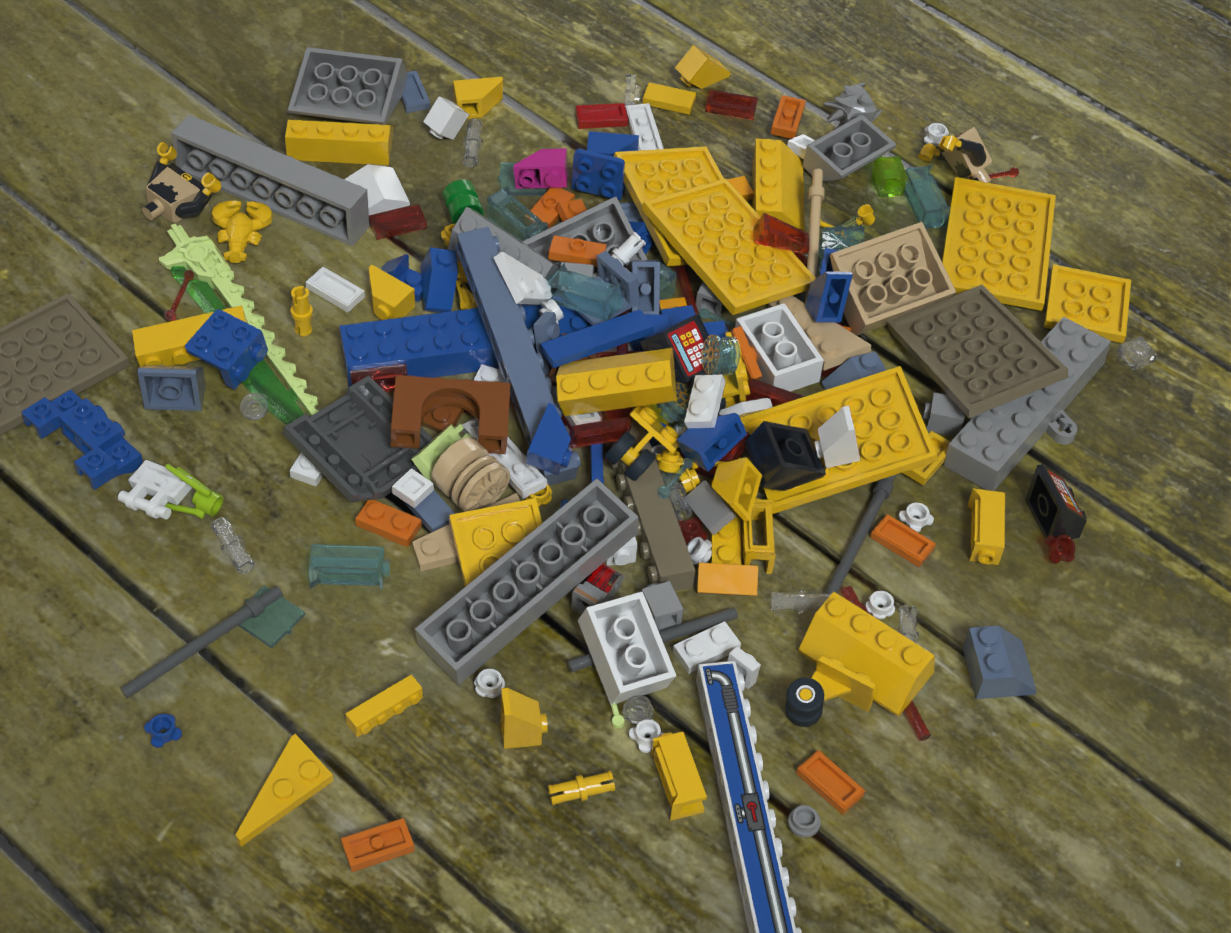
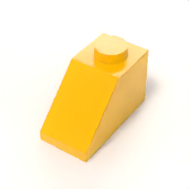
[675,45,732,89]
[368,265,415,320]
[712,457,762,521]
[500,688,548,749]

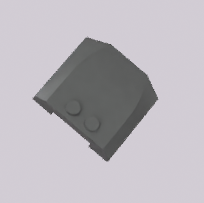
[282,375,433,502]

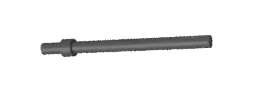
[824,474,897,598]
[120,586,283,699]
[567,607,738,673]

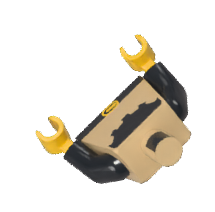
[918,127,992,183]
[142,142,221,223]

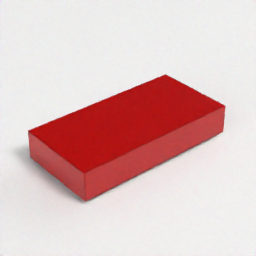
[575,103,628,129]

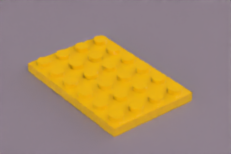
[613,147,724,266]
[942,177,1056,311]
[641,178,816,315]
[740,366,938,514]

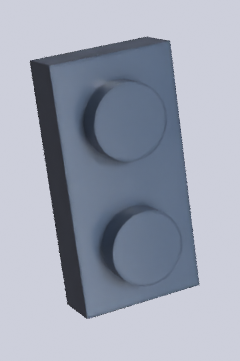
[534,311,560,374]

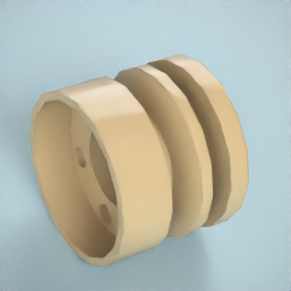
[431,437,510,512]

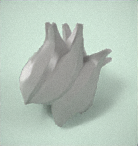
[824,83,882,129]

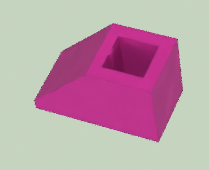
[513,148,569,189]

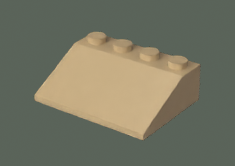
[830,222,956,336]

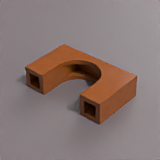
[391,375,510,454]

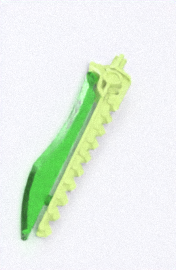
[159,223,320,425]

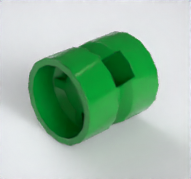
[443,180,484,224]

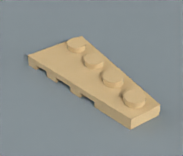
[769,296,871,370]
[412,493,520,572]

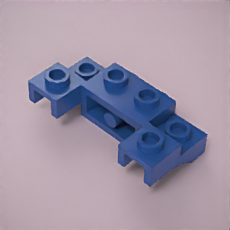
[21,389,143,490]

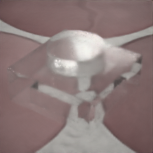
[624,74,640,106]
[1118,336,1157,370]

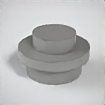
[788,805,821,838]

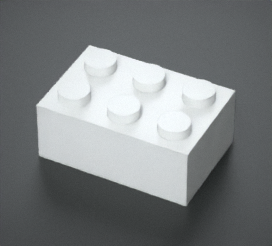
[735,303,824,398]
[578,592,676,705]

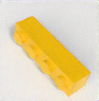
[345,674,423,737]

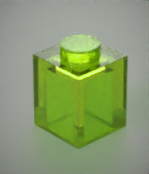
[871,156,908,198]

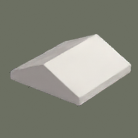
[344,164,410,215]

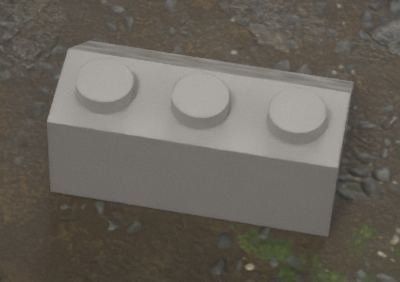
[802,115,896,181]

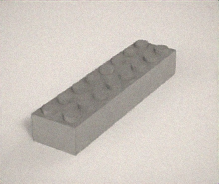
[171,115,369,247]
[944,317,1111,491]
[415,479,638,686]

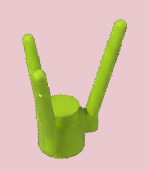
[165,464,224,519]

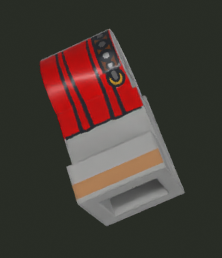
[571,563,624,615]

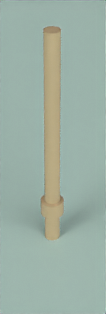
[805,169,825,304]

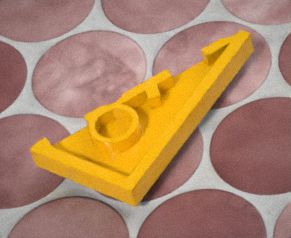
[235,734,333,847]

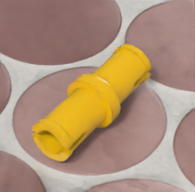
[291,286,313,336]
[548,771,615,806]

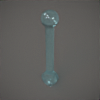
[699,308,736,328]
[658,458,693,499]

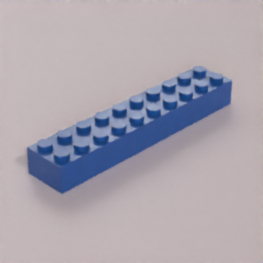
[340,297,618,387]

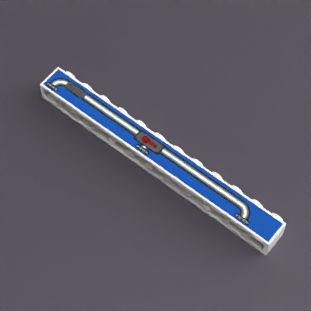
[696,661,802,933]

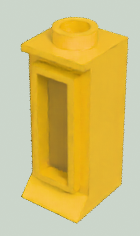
[967,488,1005,565]
[741,498,776,574]
[651,732,707,821]

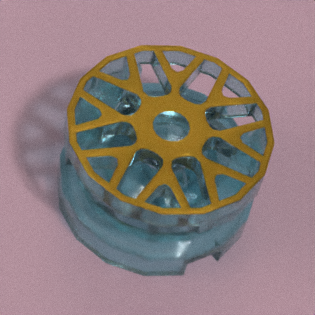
[702,335,740,376]
[657,382,691,427]

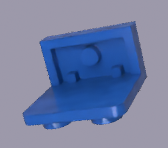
[572,149,626,200]
[185,310,268,390]

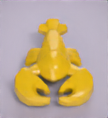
[212,200,273,263]

